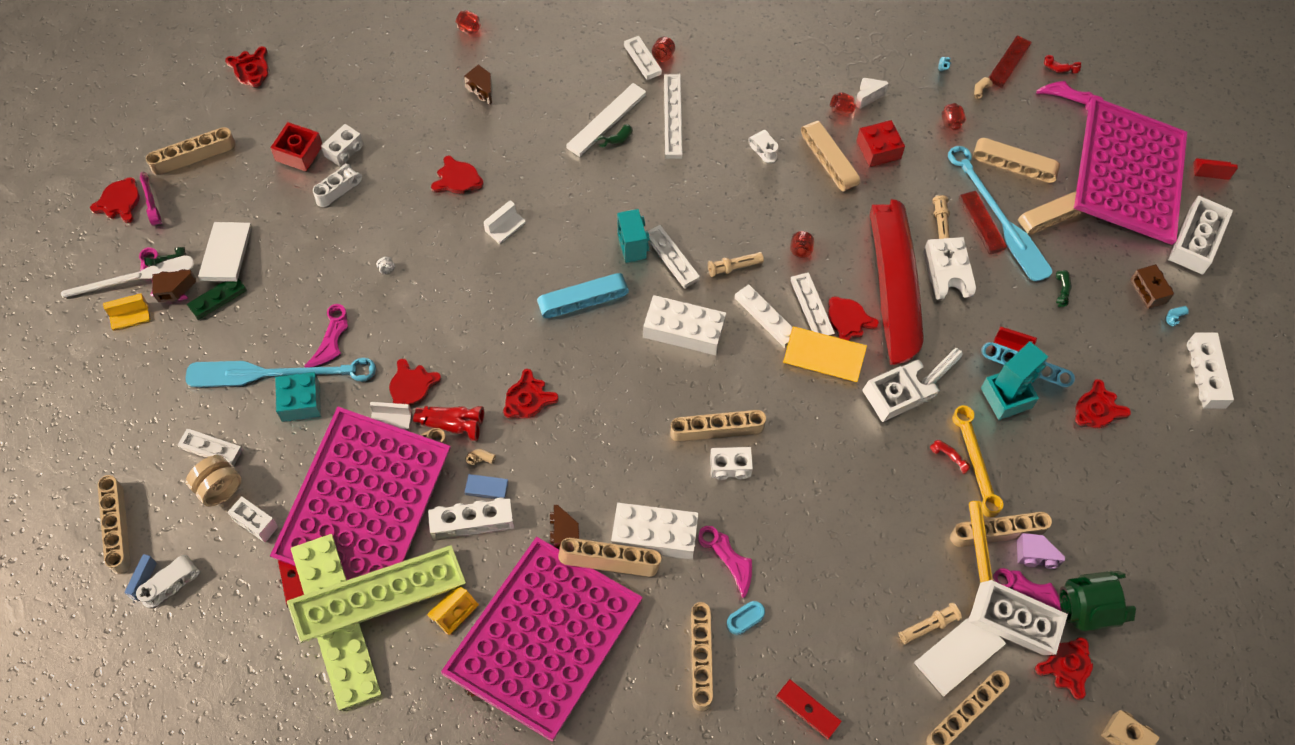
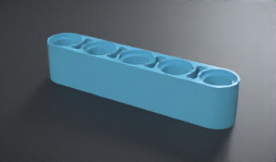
[537,273,629,318]
[981,342,1075,387]

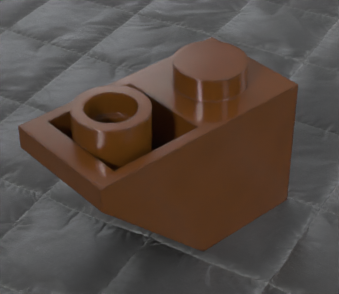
[464,64,492,105]
[152,269,196,303]
[550,505,579,549]

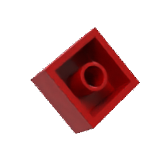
[856,120,905,167]
[270,122,322,172]

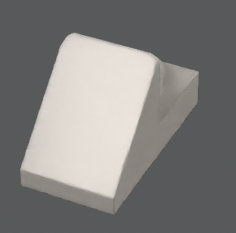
[855,78,889,109]

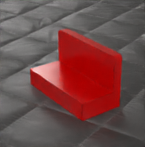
[1193,158,1238,180]
[990,327,1037,359]

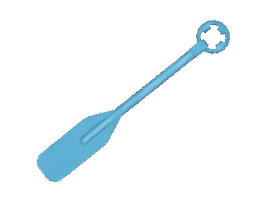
[948,146,1052,282]
[185,357,376,387]

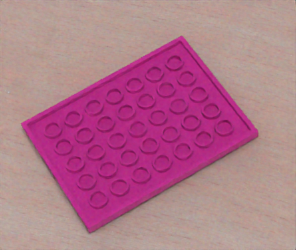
[1074,96,1187,245]
[270,406,451,580]
[441,537,643,742]

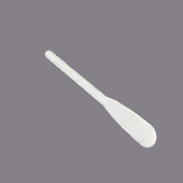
[61,256,194,298]

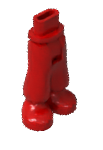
[413,406,485,441]

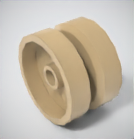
[186,454,242,507]

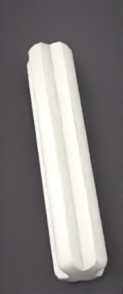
[921,348,963,385]

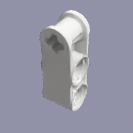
[313,164,362,207]
[136,555,200,608]

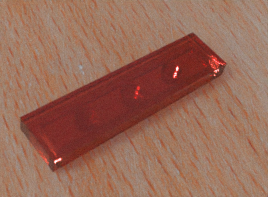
[988,35,1032,88]
[958,190,1007,254]

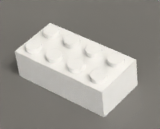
[1168,196,1233,275]
[643,295,726,355]
[611,502,698,560]
[968,580,1068,656]

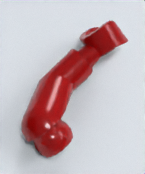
[1044,55,1082,73]
[930,440,970,474]

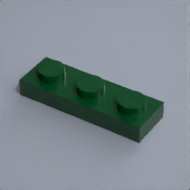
[187,278,247,320]

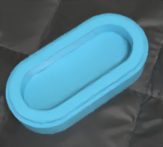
[727,601,765,635]

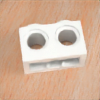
[321,124,364,167]
[710,447,753,480]
[228,496,278,543]

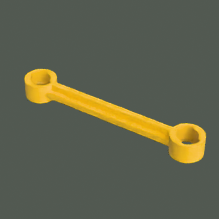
[952,405,1003,517]

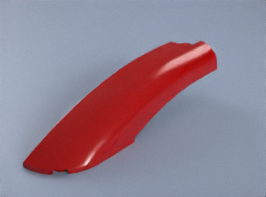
[870,199,924,365]

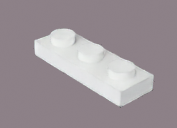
[624,36,662,80]
[178,428,243,467]

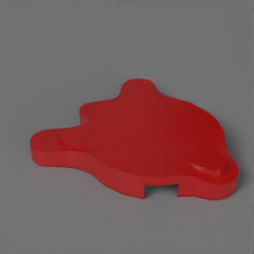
[225,46,269,87]
[431,155,484,194]
[90,177,140,223]
[828,296,879,341]
[389,359,441,406]
[503,369,559,419]
[1075,379,1131,428]
[1035,637,1093,700]

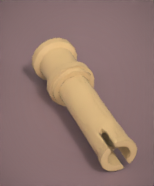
[932,195,950,239]
[708,252,764,277]
[898,603,962,645]

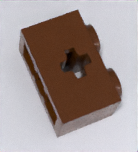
[1130,264,1174,309]

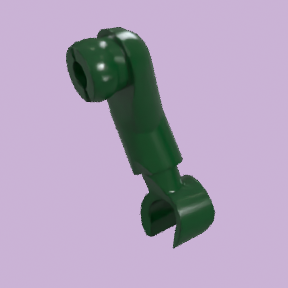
[597,124,633,147]
[144,247,186,267]
[1056,270,1072,307]

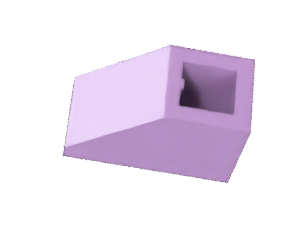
[1017,533,1065,569]

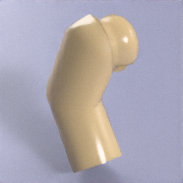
[974,77,993,99]
[465,449,496,465]

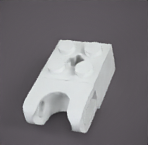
[923,237,976,300]
[863,360,940,422]

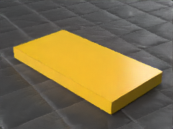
[783,326,867,383]

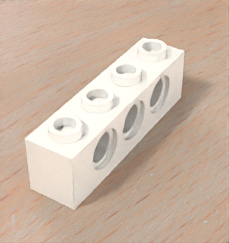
[1187,333,1234,409]
[428,498,514,540]

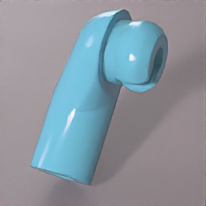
[938,57,951,71]
[1166,306,1189,326]

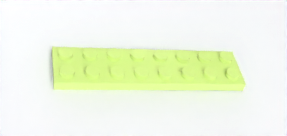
[291,534,382,711]
[287,545,466,643]

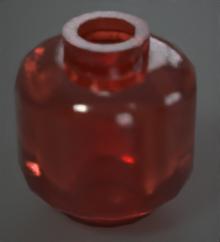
[455,10,481,35]
[652,36,675,62]
[830,92,856,117]
[941,103,966,130]
[790,231,814,258]

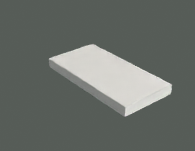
[198,222,252,282]
[914,616,1006,697]

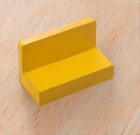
[103,293,151,331]
[427,586,479,635]

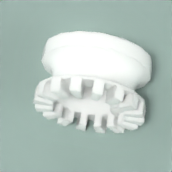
[376,256,395,274]

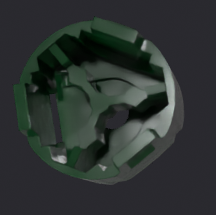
[1059,571,1136,631]

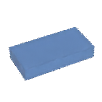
[465,474,508,499]
[125,554,157,602]

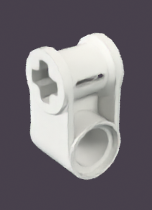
[748,130,778,163]

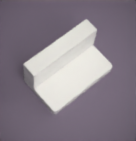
[484,200,526,244]
[370,402,413,432]

